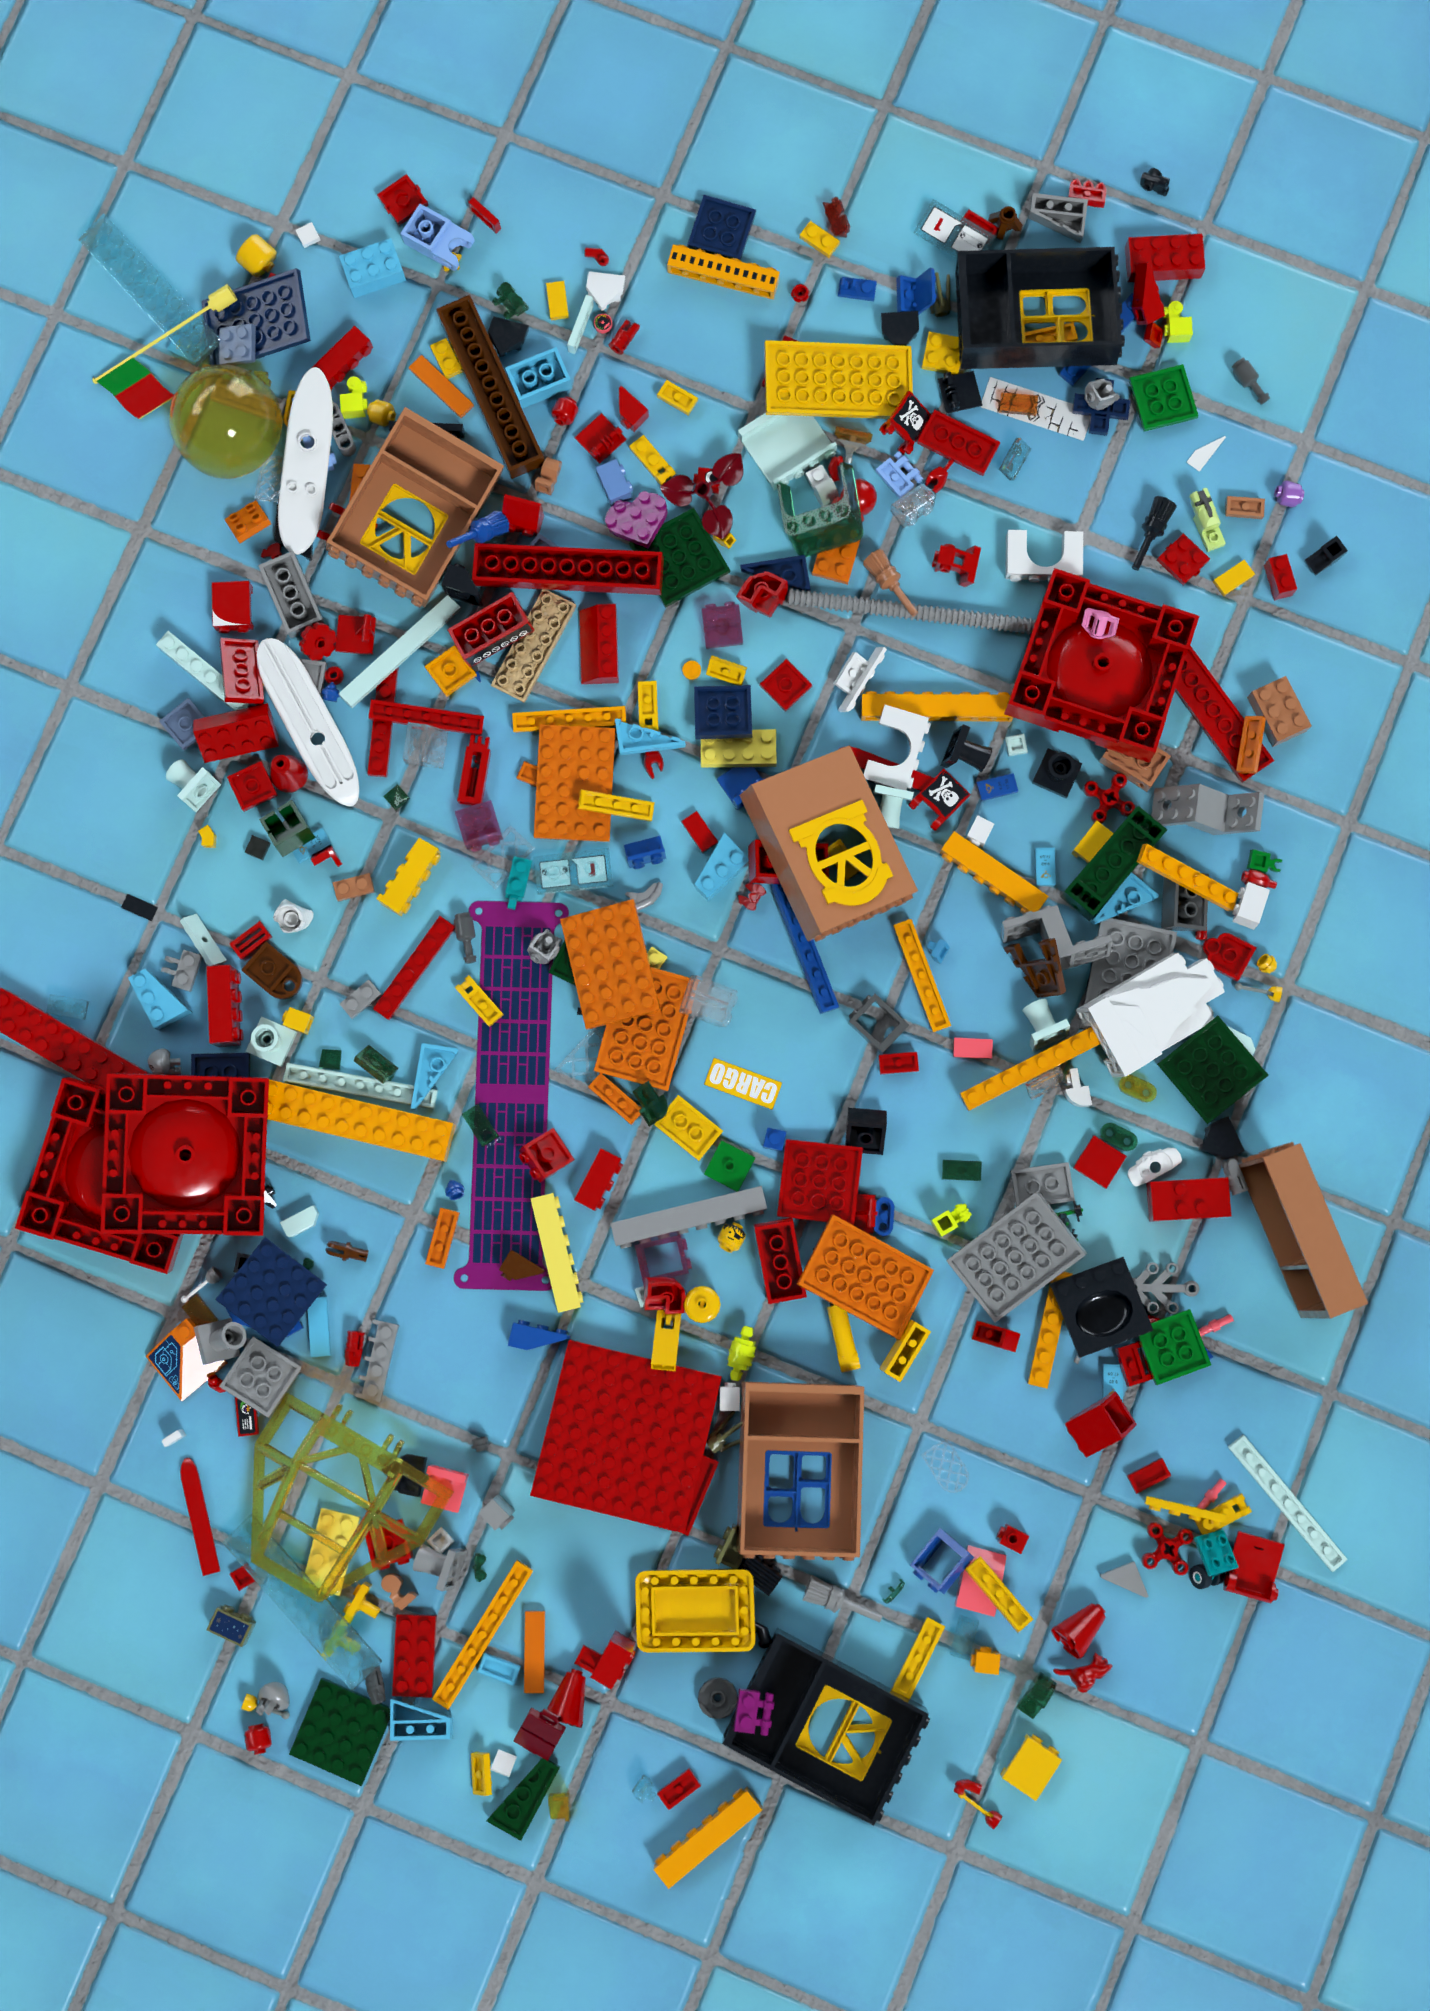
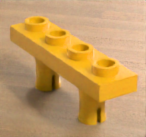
[322,1581,381,1658]

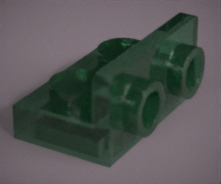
[353,1045,398,1084]

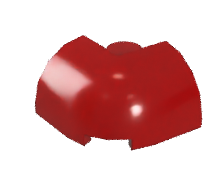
[736,571,788,618]
[643,1276,686,1314]

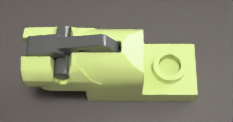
[1189,488,1226,552]

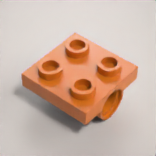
[224,500,271,543]

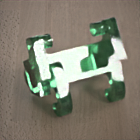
[492,282,529,319]

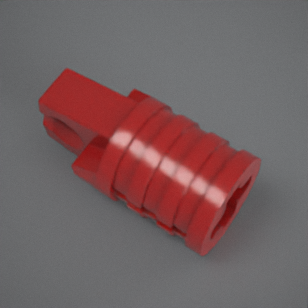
[345,1330,365,1367]

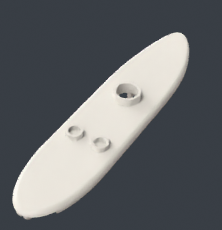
[278,367,333,555]
[257,638,359,806]

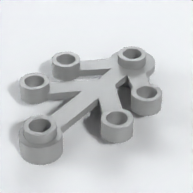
[1132,1262,1199,1314]

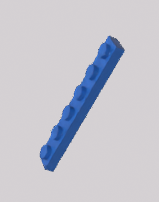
[1059,293,1135,387]

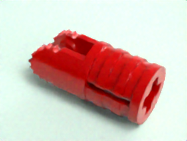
[609,320,640,355]

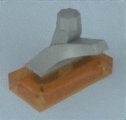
[835,426,873,463]

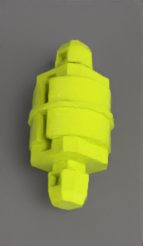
[727,1326,756,1381]

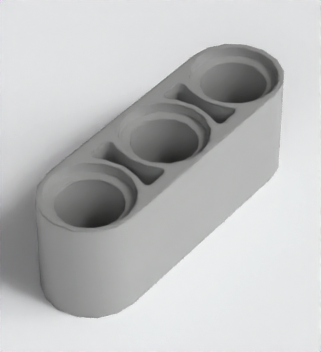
[332,402,356,457]

